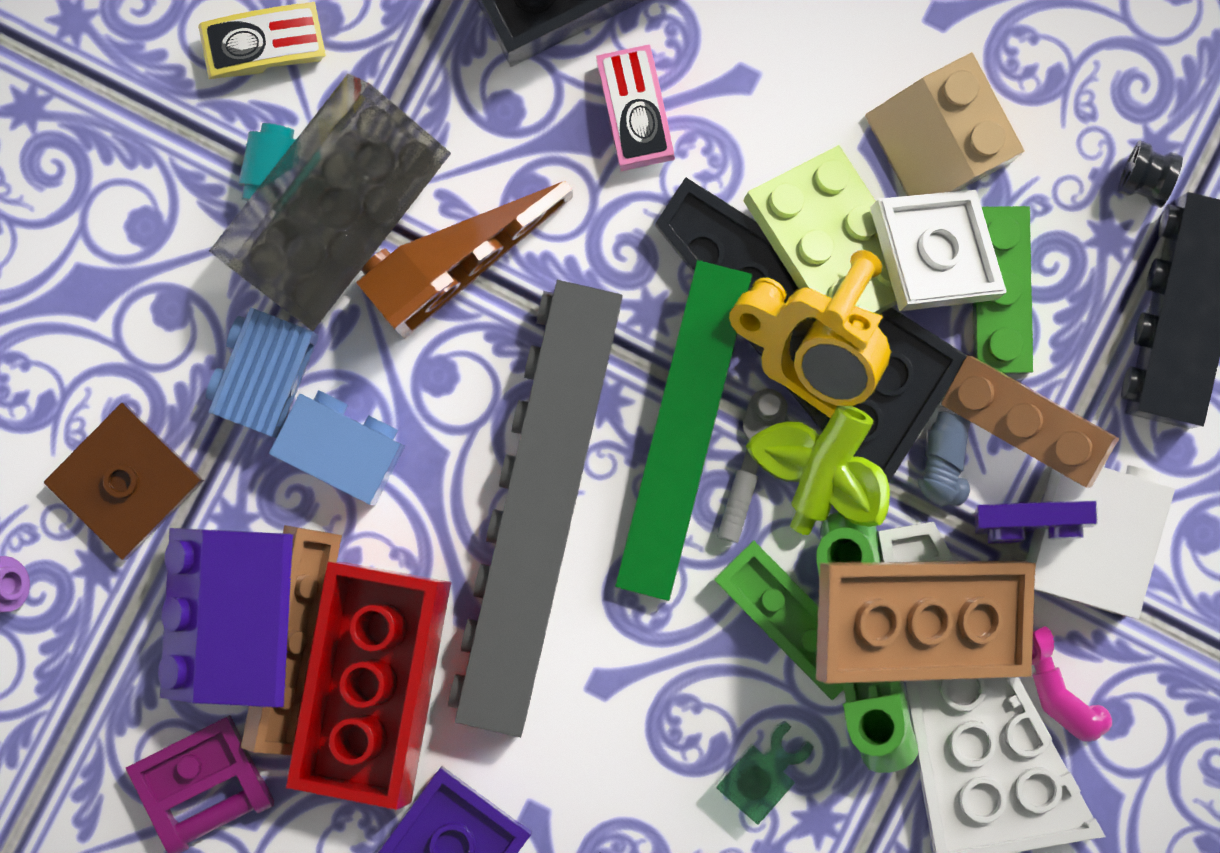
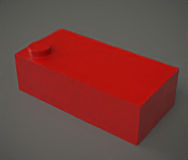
[286,561,451,810]

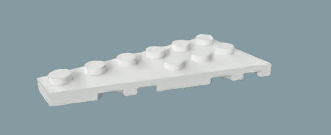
[877,522,1106,853]

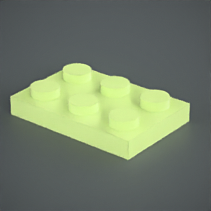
[743,145,897,314]

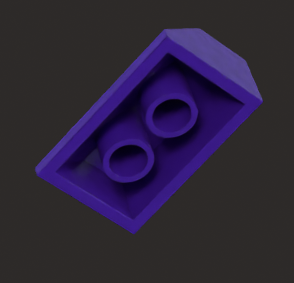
[158,528,293,707]

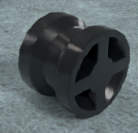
[1118,140,1183,208]

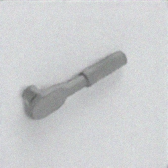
[717,389,787,543]

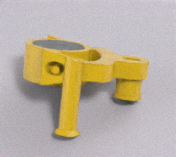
[729,250,891,418]

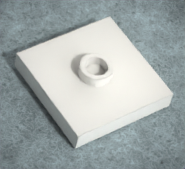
[870,189,1007,312]

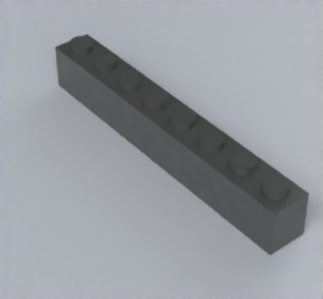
[448,280,623,738]

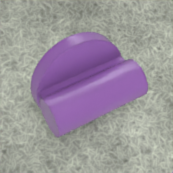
[0,556,30,613]

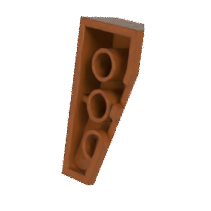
[356,181,573,339]

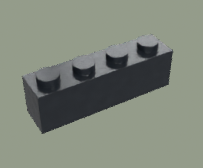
[1121,192,1220,429]

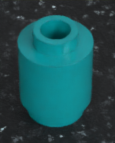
[239,123,304,208]

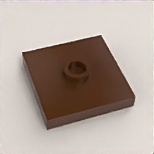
[43,402,205,560]

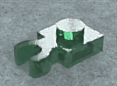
[715,720,814,825]

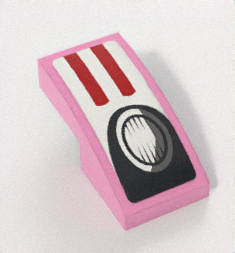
[596,44,675,171]

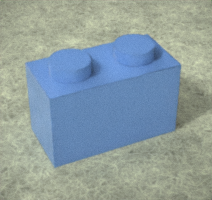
[269,390,406,505]

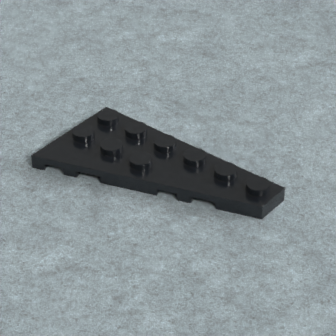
[655,177,967,483]

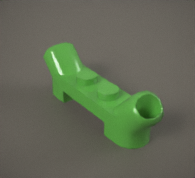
[816,512,918,773]

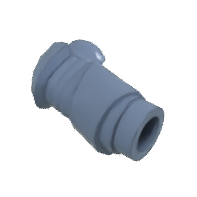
[917,411,971,507]

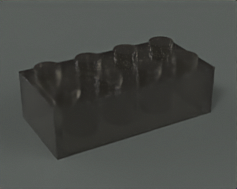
[209,74,452,331]

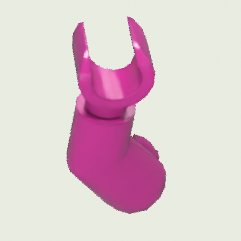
[1032,626,1112,742]

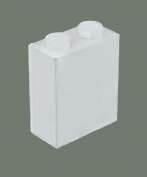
[1026,463,1175,619]

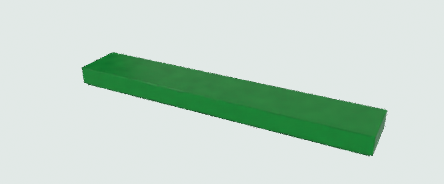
[615,260,753,601]

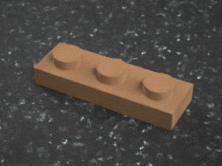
[941,355,1119,488]

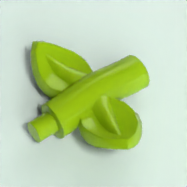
[745,406,890,535]

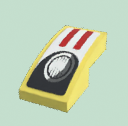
[198,2,326,79]

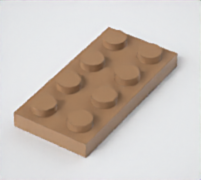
[816,561,1035,683]

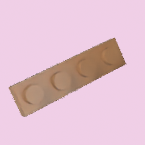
[241,525,342,755]

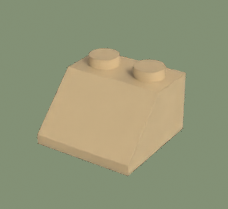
[865,52,1025,196]

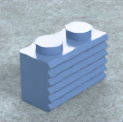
[205,307,319,438]

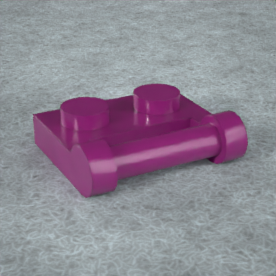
[125,715,274,853]

